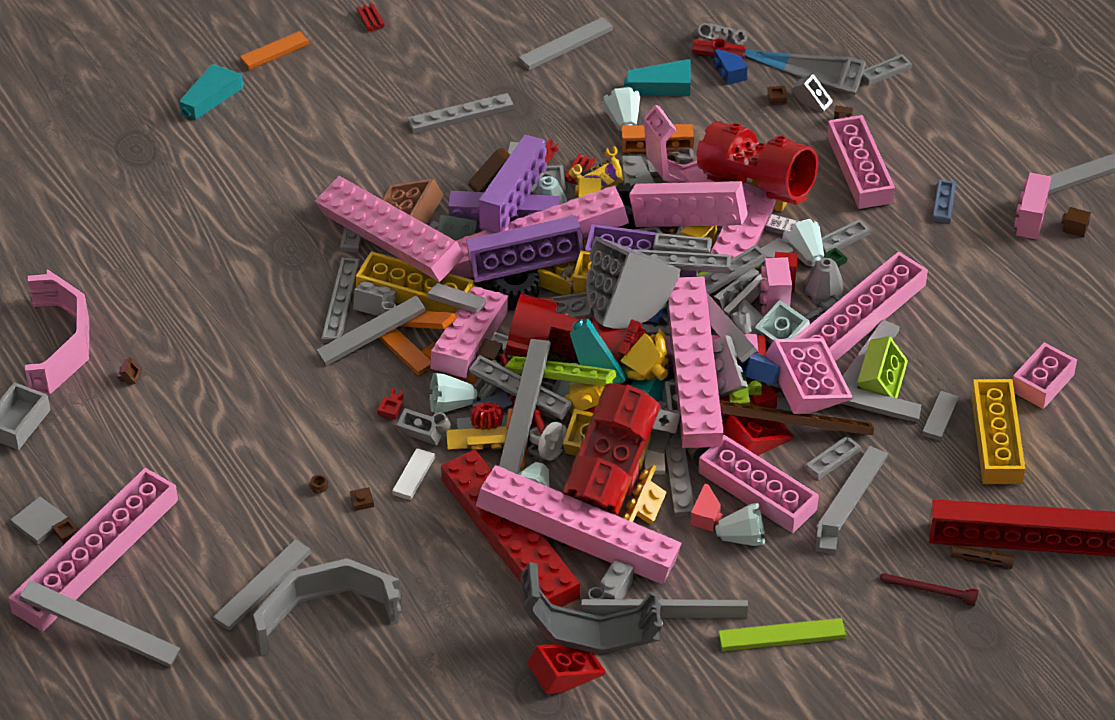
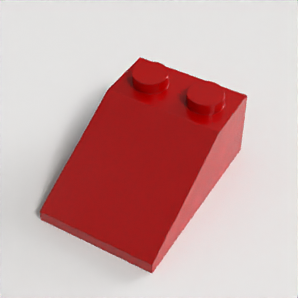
[723,415,794,456]
[527,644,606,694]

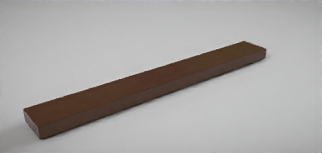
[719,400,874,436]

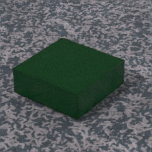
[823,247,847,267]

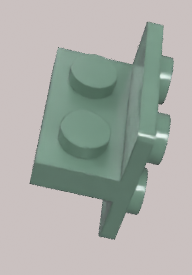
[435,215,477,241]

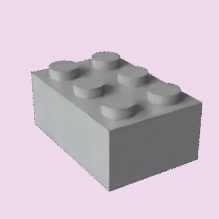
[0,382,51,450]

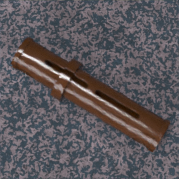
[951,544,1014,569]

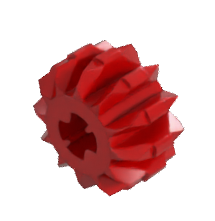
[470,402,503,430]

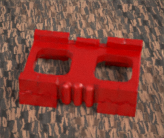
[617,319,646,356]

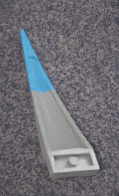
[745,49,866,95]

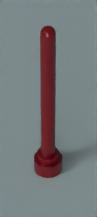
[880,573,979,606]

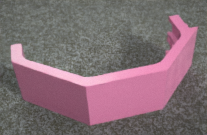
[643,105,715,183]
[25,269,89,395]

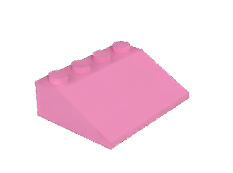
[765,338,852,414]

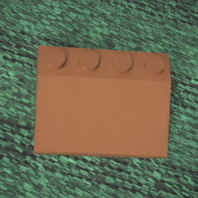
[382,178,444,225]

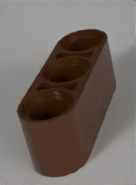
[469,148,510,192]

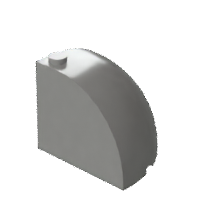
[586,236,681,329]

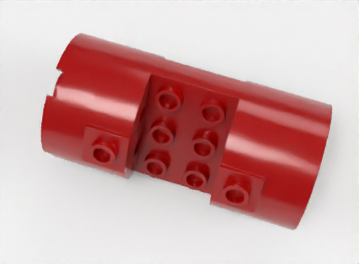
[697,121,818,205]
[505,293,629,367]
[562,383,660,516]

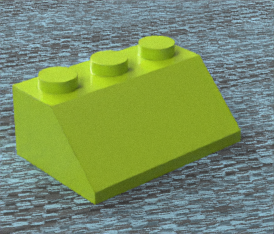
[857,336,908,398]

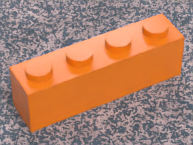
[621,124,694,153]

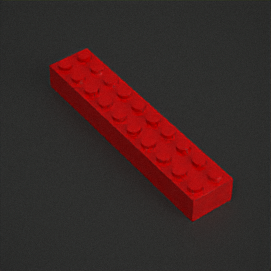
[441,450,580,607]
[929,499,1115,557]

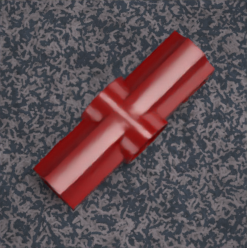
[692,38,746,60]

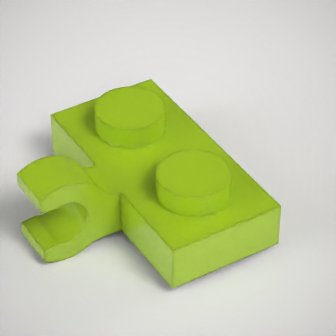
[728,374,762,405]

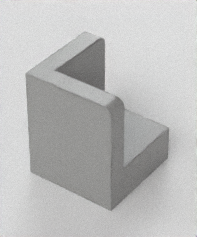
[815,521,839,554]

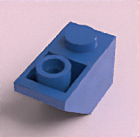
[713,49,747,85]
[738,353,780,385]

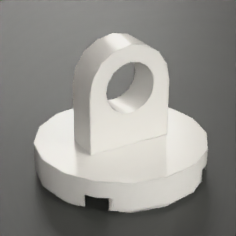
[529,422,567,461]

